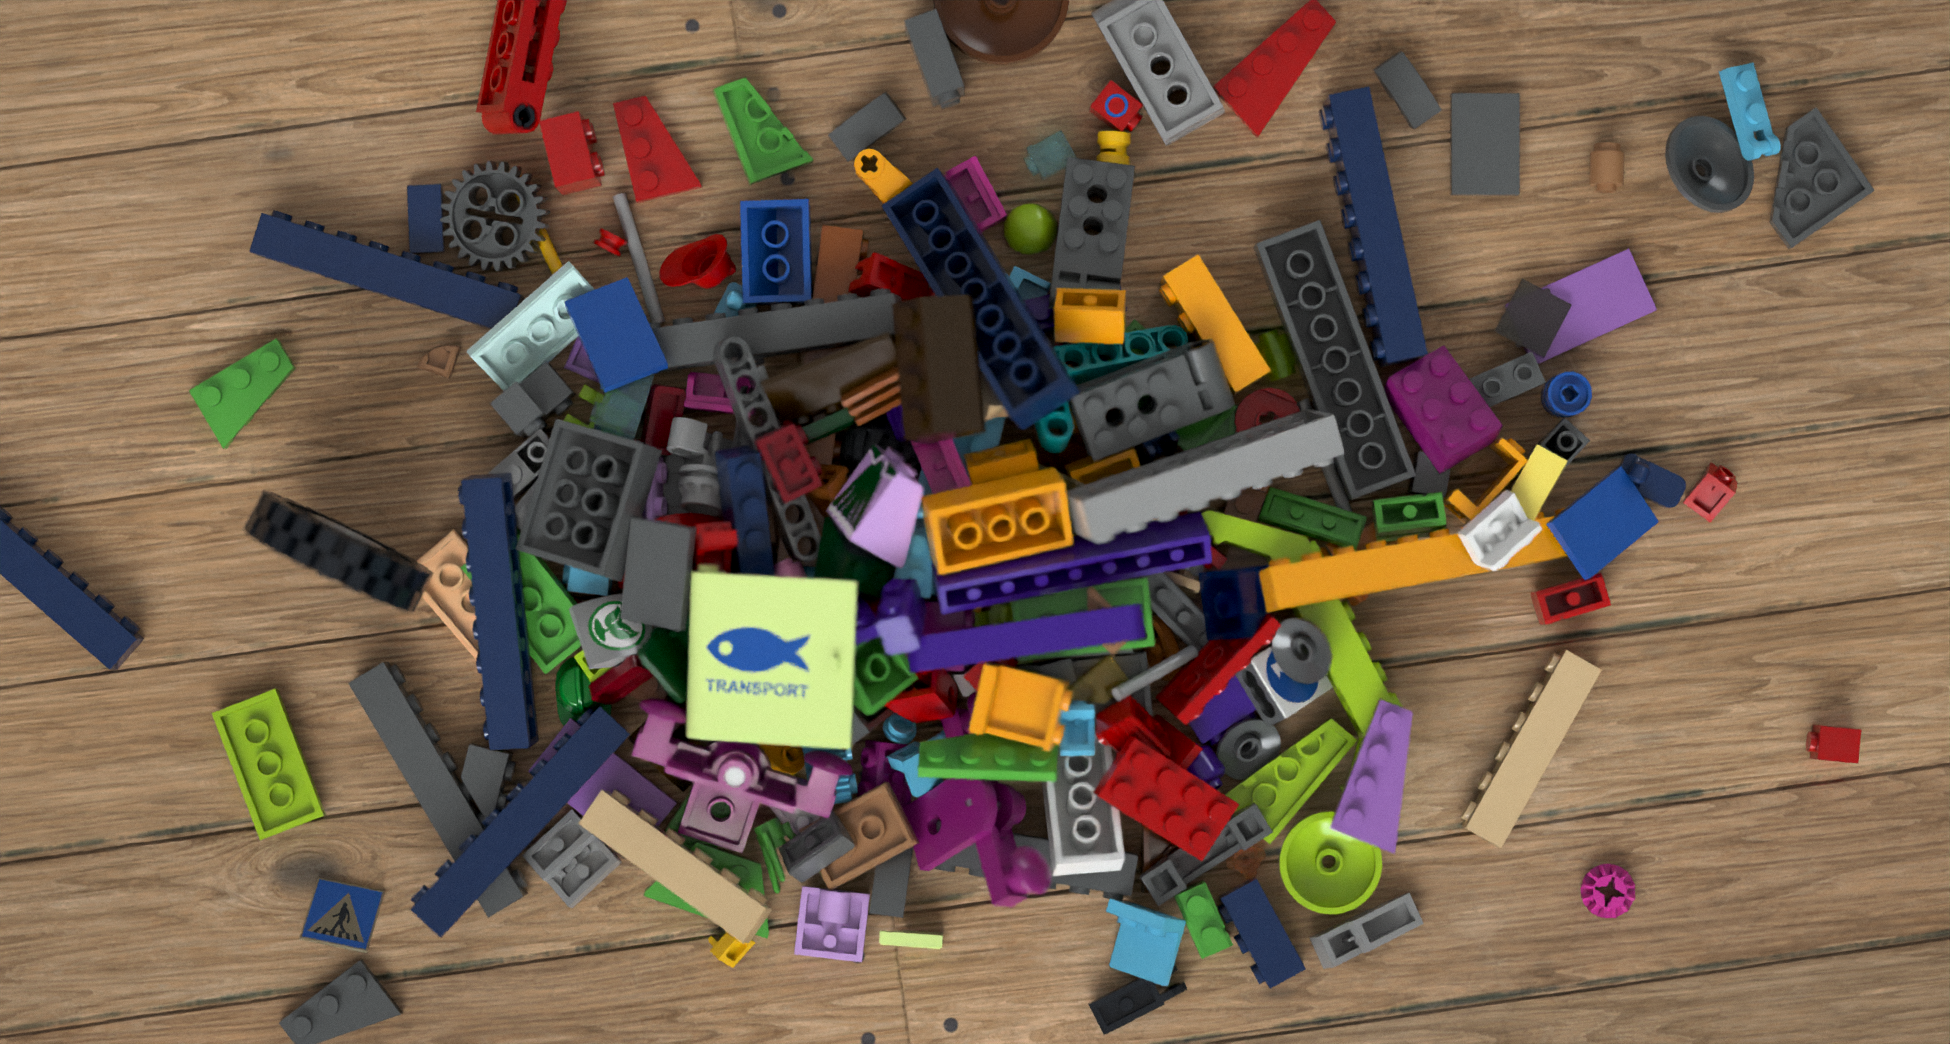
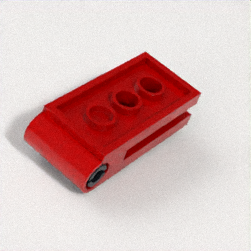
[476,0,566,135]

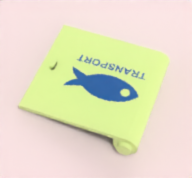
[686,564,858,749]

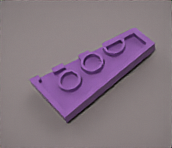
[1329,699,1413,854]

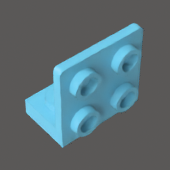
[1106,899,1186,986]

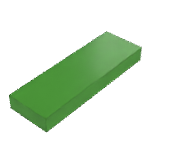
[1259,487,1367,551]

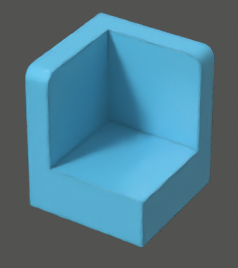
[1009,266,1051,300]
[887,741,944,797]

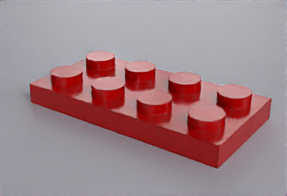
[1155,599,1282,725]
[1093,735,1239,861]

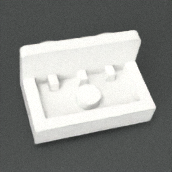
[1458,490,1542,571]

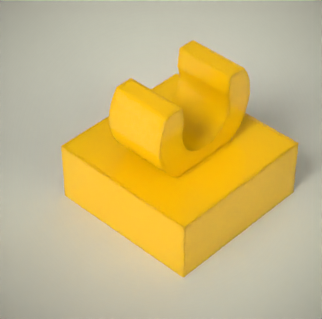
[708,928,755,968]

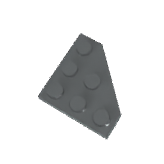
[1769,107,1875,249]

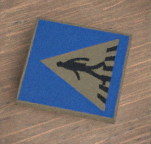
[300,878,385,953]

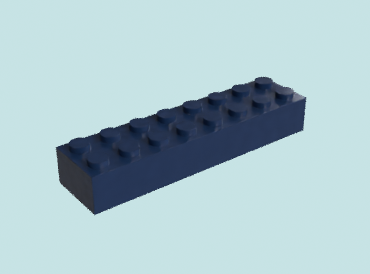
[1319,86,1428,368]
[881,167,1081,430]

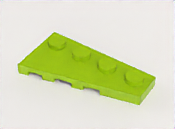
[1225,718,1357,844]

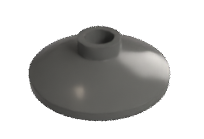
[1272,617,1332,684]
[1217,718,1281,780]

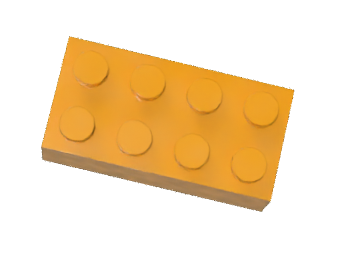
[1158,255,1271,396]
[921,467,1074,575]

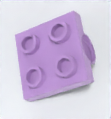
[794,886,870,962]

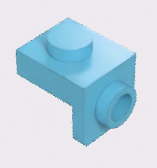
[1060,701,1095,756]

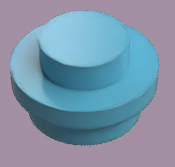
[883,713,917,744]

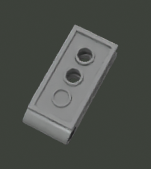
[1091,0,1225,146]

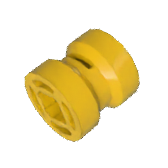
[1096,131,1131,165]

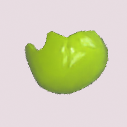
[1004,203,1058,255]

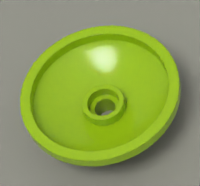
[1279,811,1382,914]

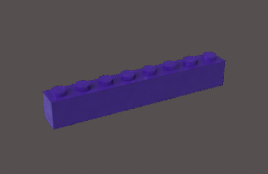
[931,512,1212,615]

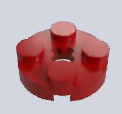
[1234,388,1300,433]

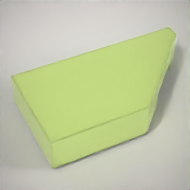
[879,930,943,949]

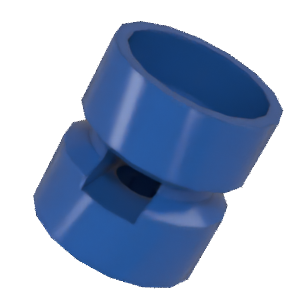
[1541,372,1592,418]

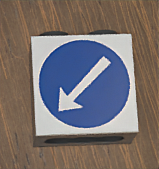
[1235,643,1333,728]

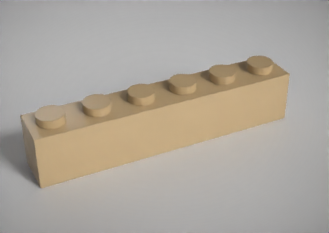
[1461,649,1602,848]
[578,789,773,943]

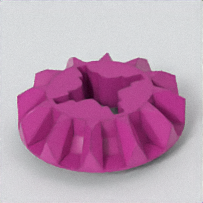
[1581,864,1635,918]

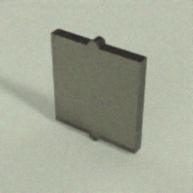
[1494,279,1572,358]

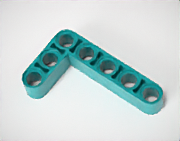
[1034,325,1188,453]

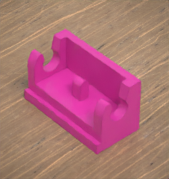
[945,156,1007,232]
[684,372,755,416]
[911,439,971,494]

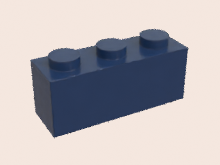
[1217,877,1306,989]

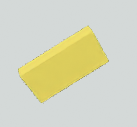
[1510,444,1568,521]

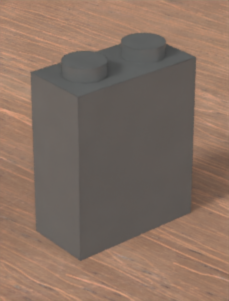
[904,9,965,109]

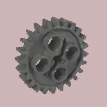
[440,161,550,271]

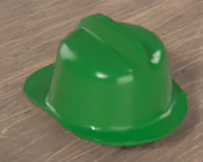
[555,657,612,726]

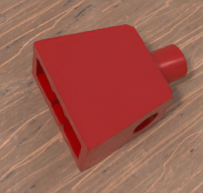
[883,668,958,723]

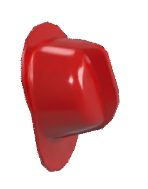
[659,234,736,289]

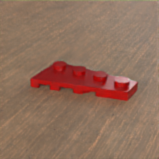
[1213,0,1336,138]

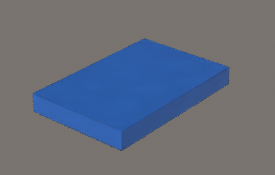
[564,277,668,393]
[1546,466,1659,580]

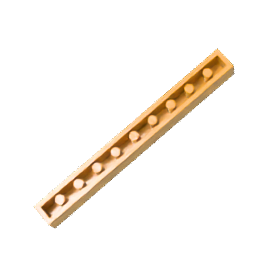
[1259,508,1568,612]

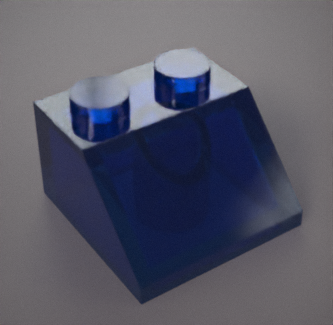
[1198,565,1270,641]

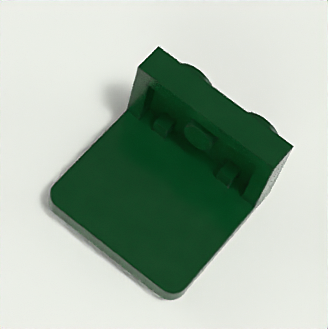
[638,602,690,703]

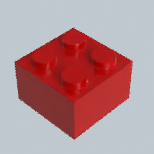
[539,111,606,195]

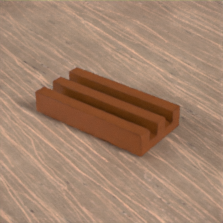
[840,366,901,426]

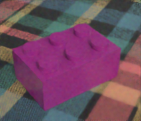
[1384,345,1503,474]

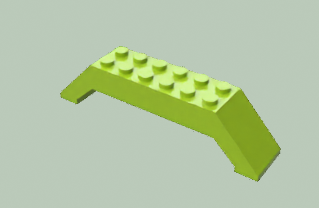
[1202,510,1403,793]

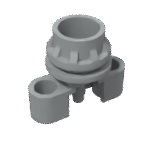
[666,417,746,517]

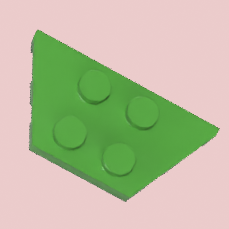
[643,841,769,939]

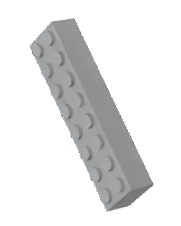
[1066,408,1345,543]

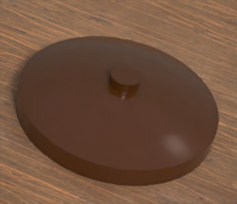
[933,0,1069,65]

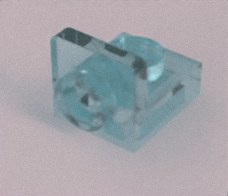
[1023,130,1077,181]

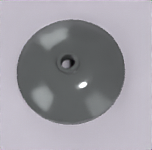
[1665,116,1754,213]

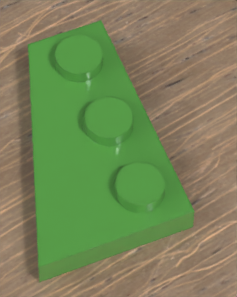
[713,77,813,185]

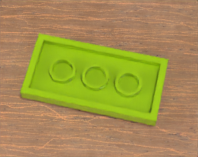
[212,688,326,840]

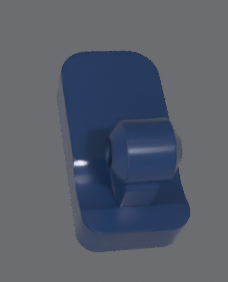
[1619,453,1686,508]

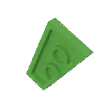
[189,339,296,449]

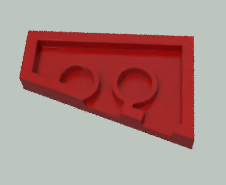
[613,96,703,203]

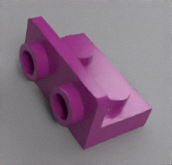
[857,740,912,809]

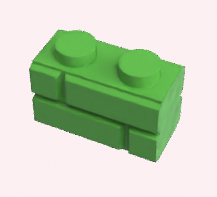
[1372,492,1446,542]
[1174,880,1233,959]

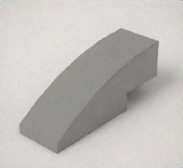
[1310,893,1424,969]

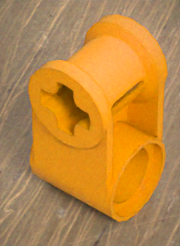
[854,149,913,204]

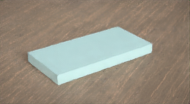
[467,261,595,391]

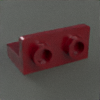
[754,420,823,504]

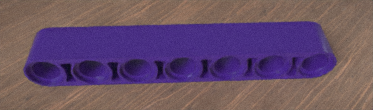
[907,603,1147,672]

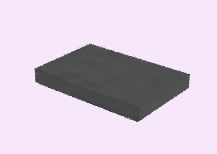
[1450,93,1520,196]
[620,516,696,631]

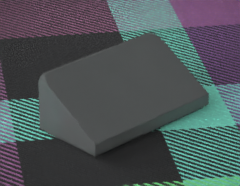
[779,811,855,882]

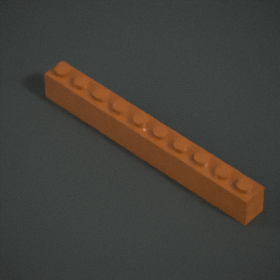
[777,225,869,567]

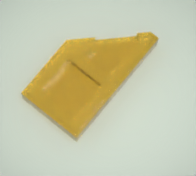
[1068,655,1129,703]

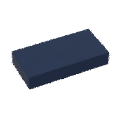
[407,184,445,254]

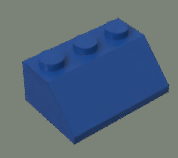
[740,199,813,305]

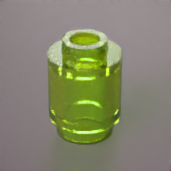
[1255,329,1297,382]

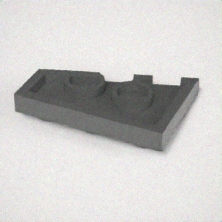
[279,959,403,1044]

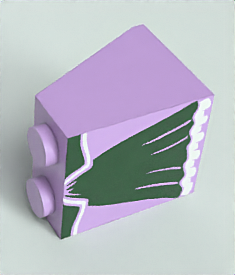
[826,444,923,569]

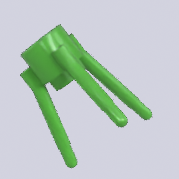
[754,817,821,893]

